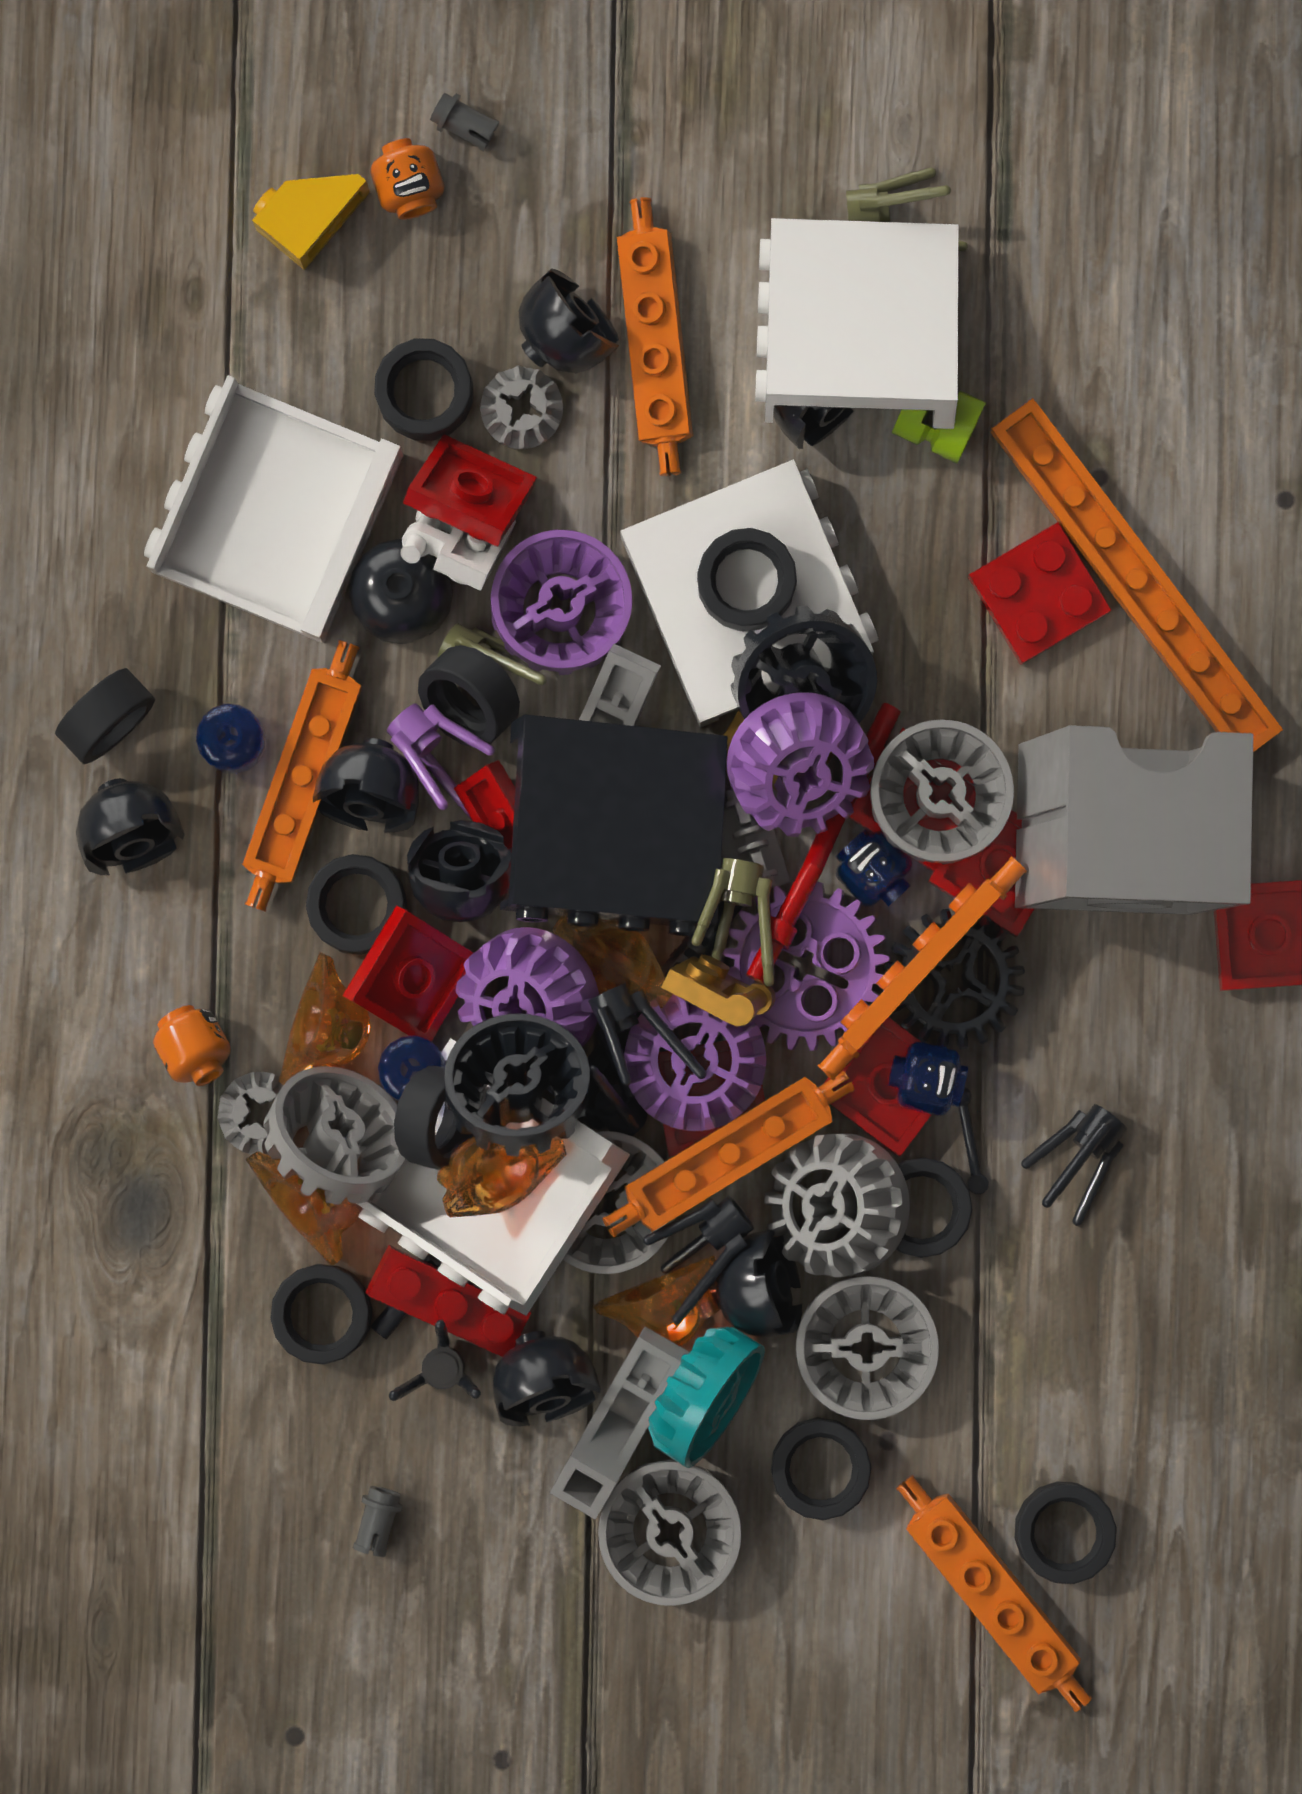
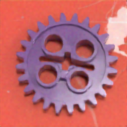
[723,882,891,1051]

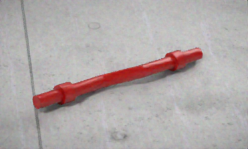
[746,703,901,984]

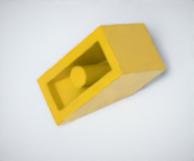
[252,174,370,270]

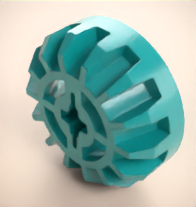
[648,1327,765,1468]

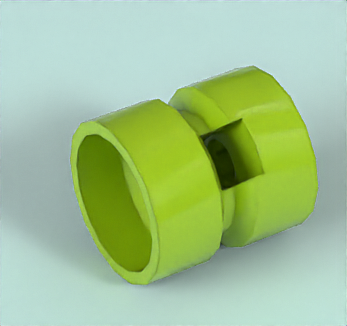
[892,390,986,464]

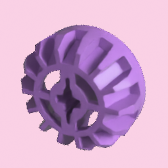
[490,530,632,675]
[727,693,874,837]
[456,927,599,1047]
[624,993,766,1131]

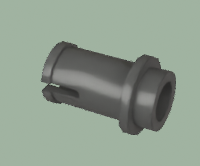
[430,93,499,152]
[353,1486,403,1557]

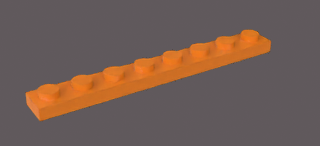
[990,398,1283,752]

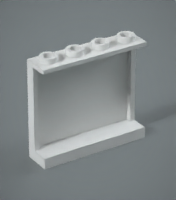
[755,218,959,429]
[144,375,404,644]
[620,459,879,728]
[356,1038,630,1315]

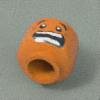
[370,138,445,220]
[153,1005,231,1086]

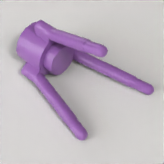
[387,703,495,820]

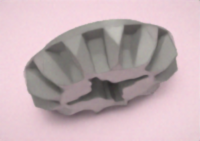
[480,365,563,449]
[217,1072,298,1155]

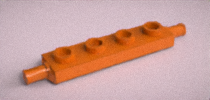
[617,197,693,476]
[242,640,362,912]
[817,857,1027,1081]
[602,1071,854,1237]
[896,1475,1092,1712]

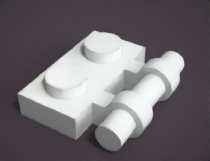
[400,511,516,591]

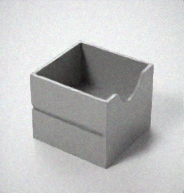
[1015,725,1253,915]

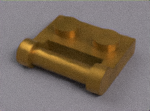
[661,955,776,1026]

